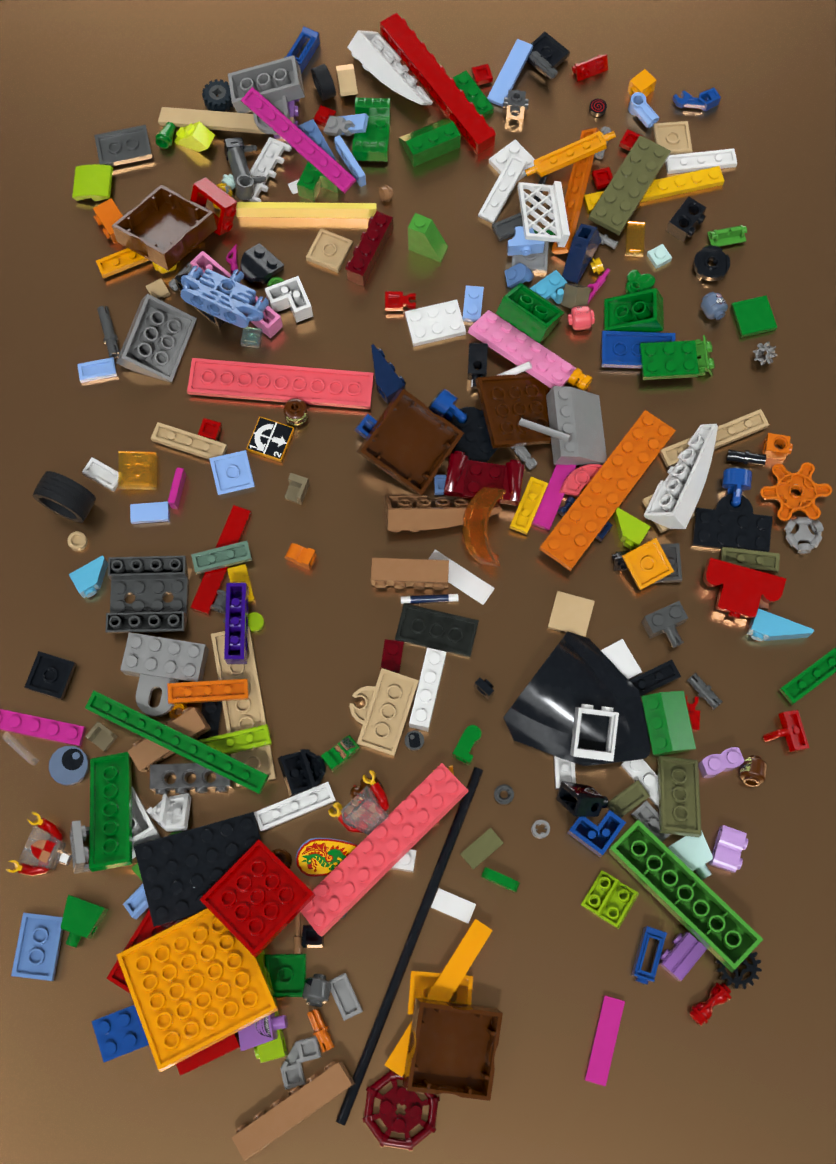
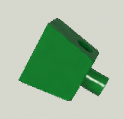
[61,895,109,948]

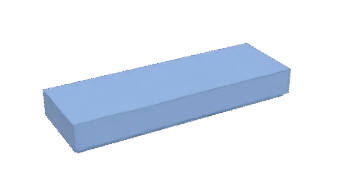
[334,135,366,187]

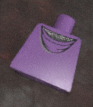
[238,1012,288,1051]

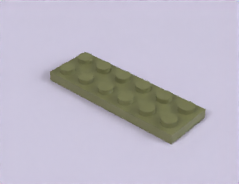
[588,135,671,235]

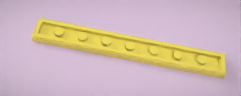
[236,202,377,218]

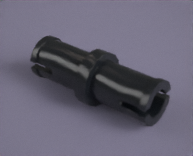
[726,449,766,466]

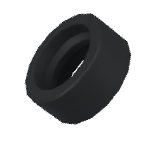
[311,64,336,101]

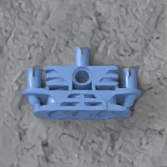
[180,266,269,328]

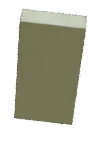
[608,780,650,818]
[460,828,504,870]

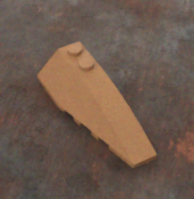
[384,494,502,532]

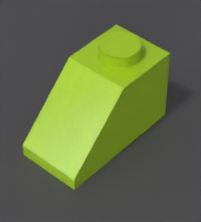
[613,508,651,549]

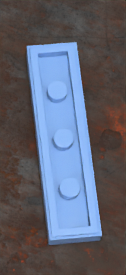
[487,39,533,107]

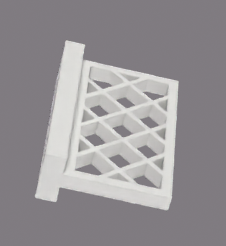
[517,181,570,247]

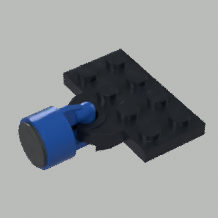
[428,389,498,463]
[692,467,773,552]

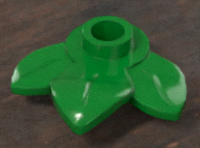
[625,269,656,294]

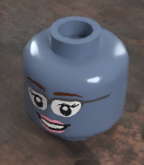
[700,292,728,320]

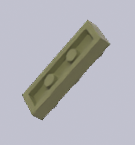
[720,547,780,574]

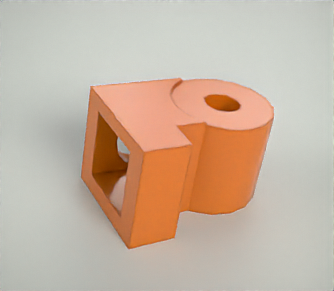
[284,543,317,570]

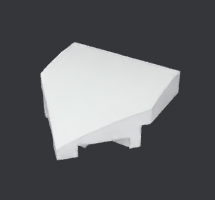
[146,793,192,832]

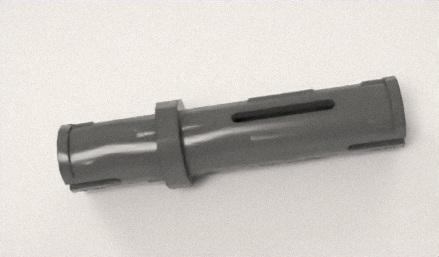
[97,306,120,358]

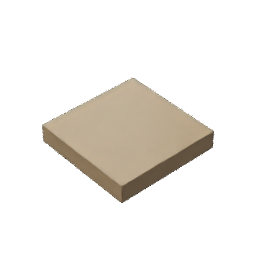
[653,121,693,155]
[306,228,353,273]
[547,591,595,637]

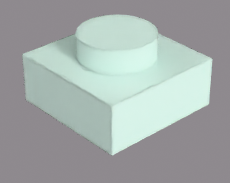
[647,244,672,269]

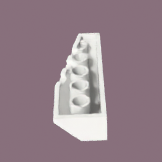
[347,30,433,105]
[644,424,718,529]

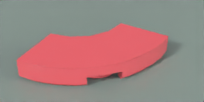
[559,464,602,497]

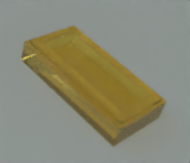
[625,221,645,257]

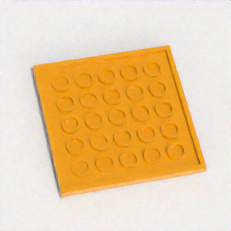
[117,908,278,1072]

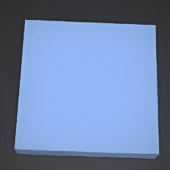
[209,450,255,495]

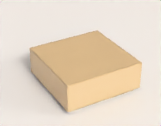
[146,278,170,300]

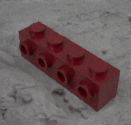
[345,211,393,286]

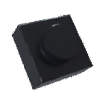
[474,678,494,700]
[302,925,324,948]

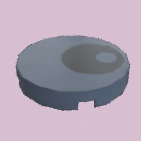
[49,746,89,786]

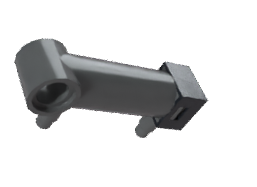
[224,137,266,200]

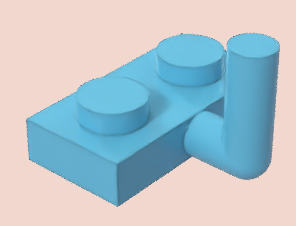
[529,270,567,304]

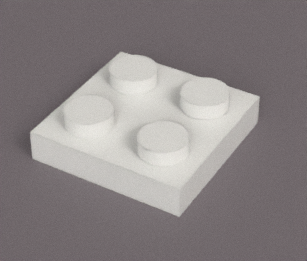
[489,139,535,182]

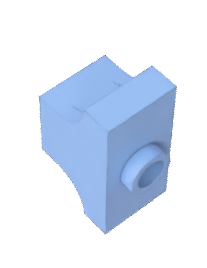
[507,226,545,256]

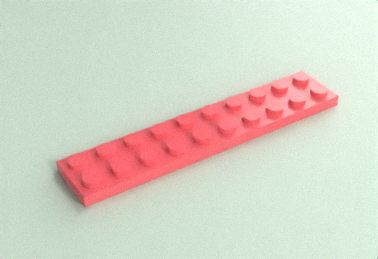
[187,358,374,410]
[300,763,469,937]

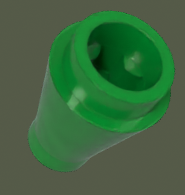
[156,122,176,149]

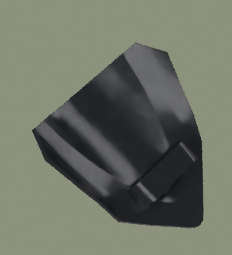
[503,632,650,766]

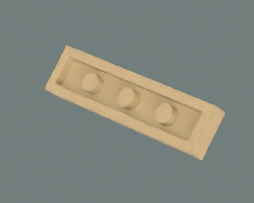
[151,422,227,459]

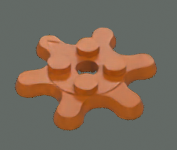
[760,462,832,521]

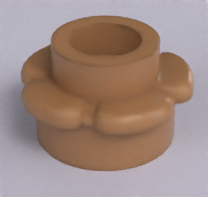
[379,184,394,202]

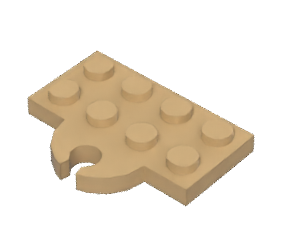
[349,668,419,756]

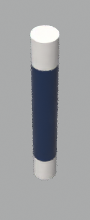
[401,594,458,604]

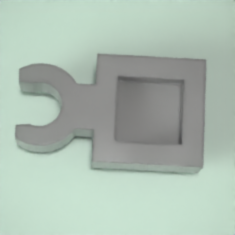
[323,116,355,136]

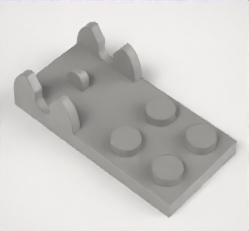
[69,820,91,874]

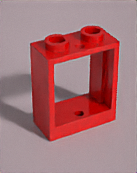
[190,177,237,236]

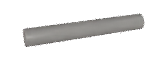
[519,418,572,442]

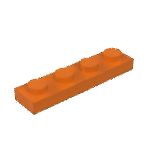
[167,679,248,704]

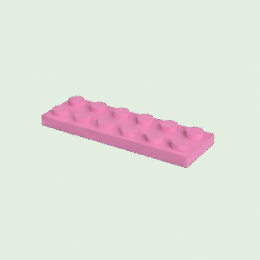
[468,310,576,388]

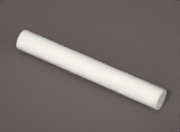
[496,361,532,376]

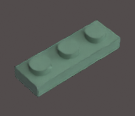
[191,541,252,574]

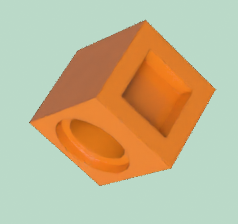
[762,433,793,460]

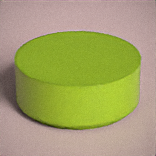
[248,612,264,632]

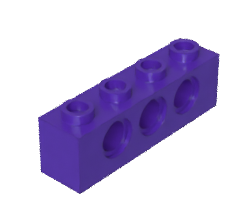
[224,583,249,664]

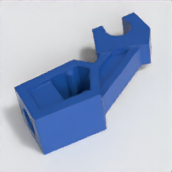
[672,87,721,111]

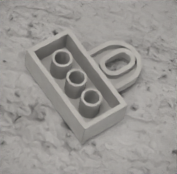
[228,55,305,134]
[120,632,209,717]

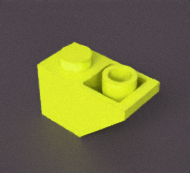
[174,121,215,152]

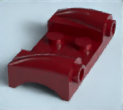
[444,451,525,506]

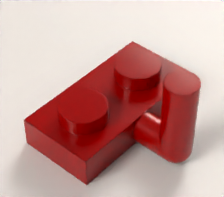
[763,710,809,752]

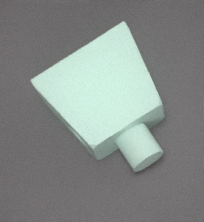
[667,830,713,880]

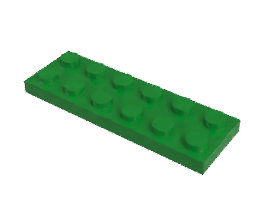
[89,752,132,872]

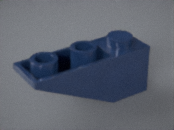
[562,223,602,284]
[371,344,406,404]

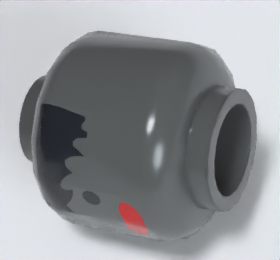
[302,974,331,1007]

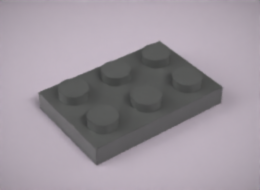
[94,125,153,166]

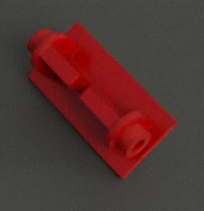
[572,54,608,82]

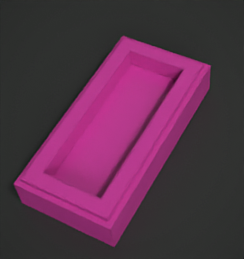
[168,467,187,510]

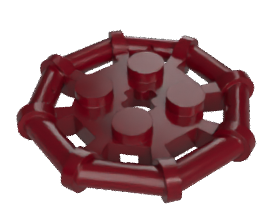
[362,1069,440,1152]

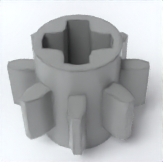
[753,341,778,365]

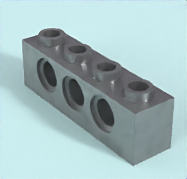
[150,763,233,795]

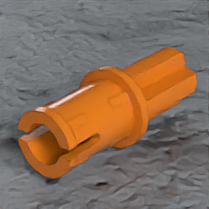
[307,1009,335,1052]

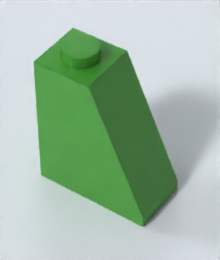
[408,213,448,263]

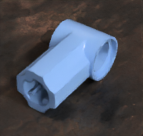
[628,92,660,129]

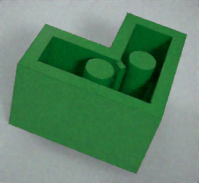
[297,162,340,202]

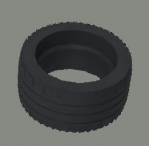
[33,471,96,523]

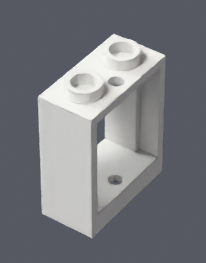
[570,704,619,761]

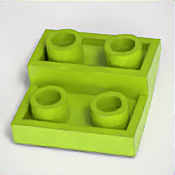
[72,164,113,201]
[581,870,639,929]

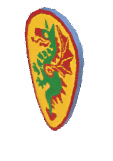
[296,838,358,877]

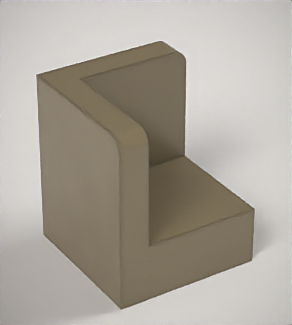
[562,284,591,309]
[284,473,310,505]
[85,721,118,752]

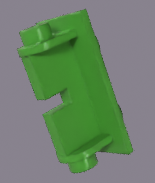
[707,225,747,247]
[695,335,715,376]

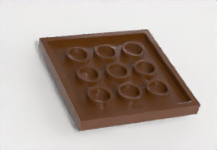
[475,374,551,448]

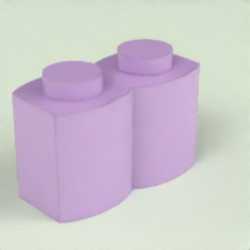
[698,747,744,778]
[709,825,748,873]

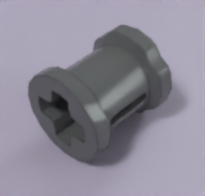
[210,590,226,614]

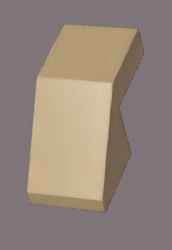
[336,64,358,96]

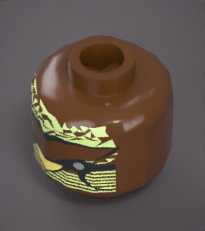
[283,398,308,426]
[739,755,768,787]

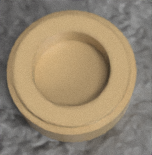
[67,531,88,551]

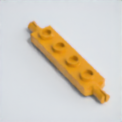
[525,130,616,177]

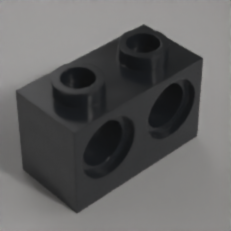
[666,196,706,242]

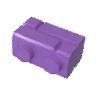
[659,932,707,981]

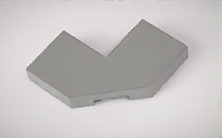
[280,1036,322,1090]

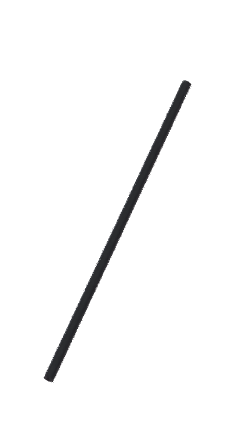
[336,767,483,1125]

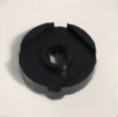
[693,246,730,281]

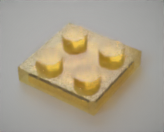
[118,451,157,490]

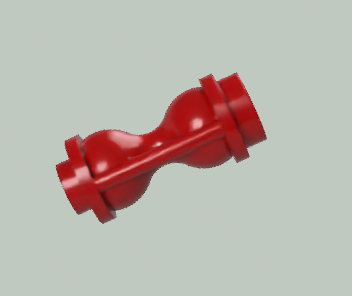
[689,982,732,1026]

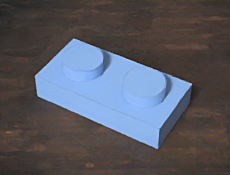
[462,285,484,322]

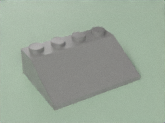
[116,294,197,383]
[546,386,607,465]

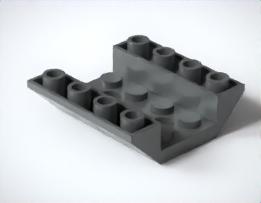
[105,556,189,633]

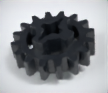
[715,952,762,989]

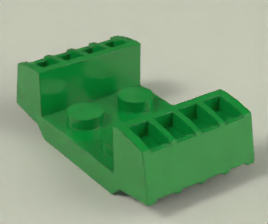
[352,97,391,162]

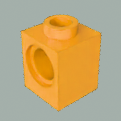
[628,69,657,97]

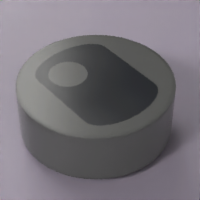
[405,730,424,751]

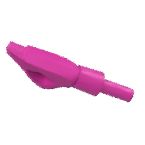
[226,244,238,275]
[587,268,610,304]

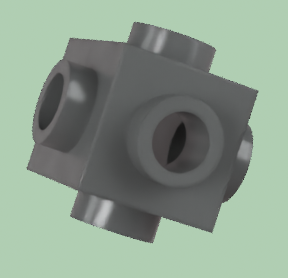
[504,90,529,119]

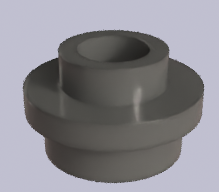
[494,784,514,805]

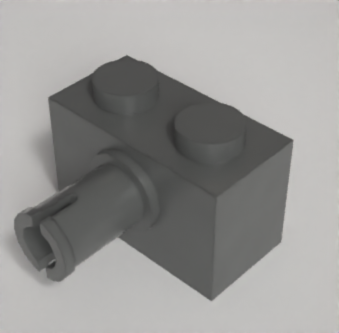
[641,601,688,648]

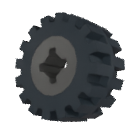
[202,79,233,112]

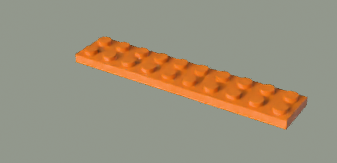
[539,410,676,571]

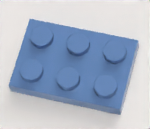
[11,913,63,981]

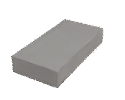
[329,973,363,1021]

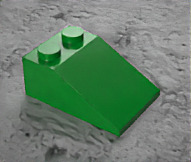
[604,288,664,332]

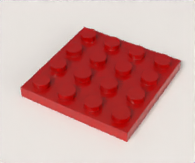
[200,840,316,958]

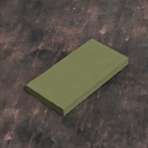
[657,756,702,837]

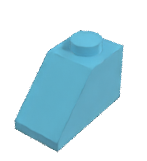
[69,555,108,598]

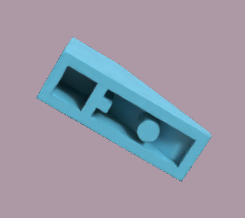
[747,608,814,641]

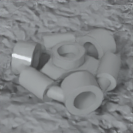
[784,516,824,554]

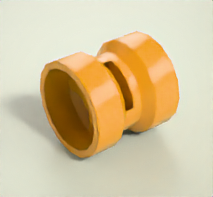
[567,368,593,391]

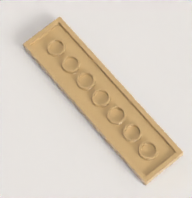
[211,626,276,787]

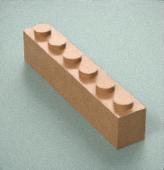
[231,1061,355,1161]

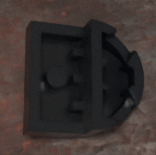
[240,243,284,285]
[278,749,325,796]

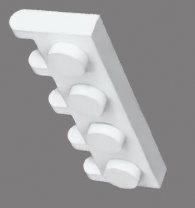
[248,137,292,202]

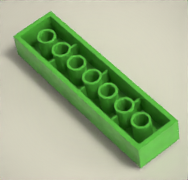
[609,820,763,972]

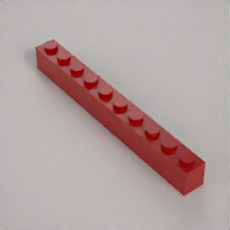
[380,12,496,155]

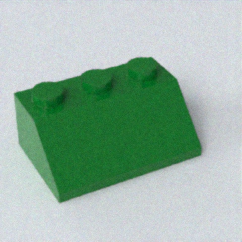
[399,118,461,167]
[496,283,565,343]
[641,691,696,757]

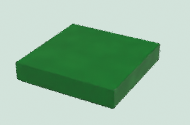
[731,295,777,338]
[265,954,306,997]

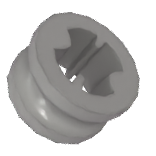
[531,820,550,839]

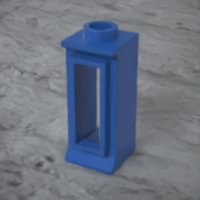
[284,26,320,74]
[631,926,667,985]

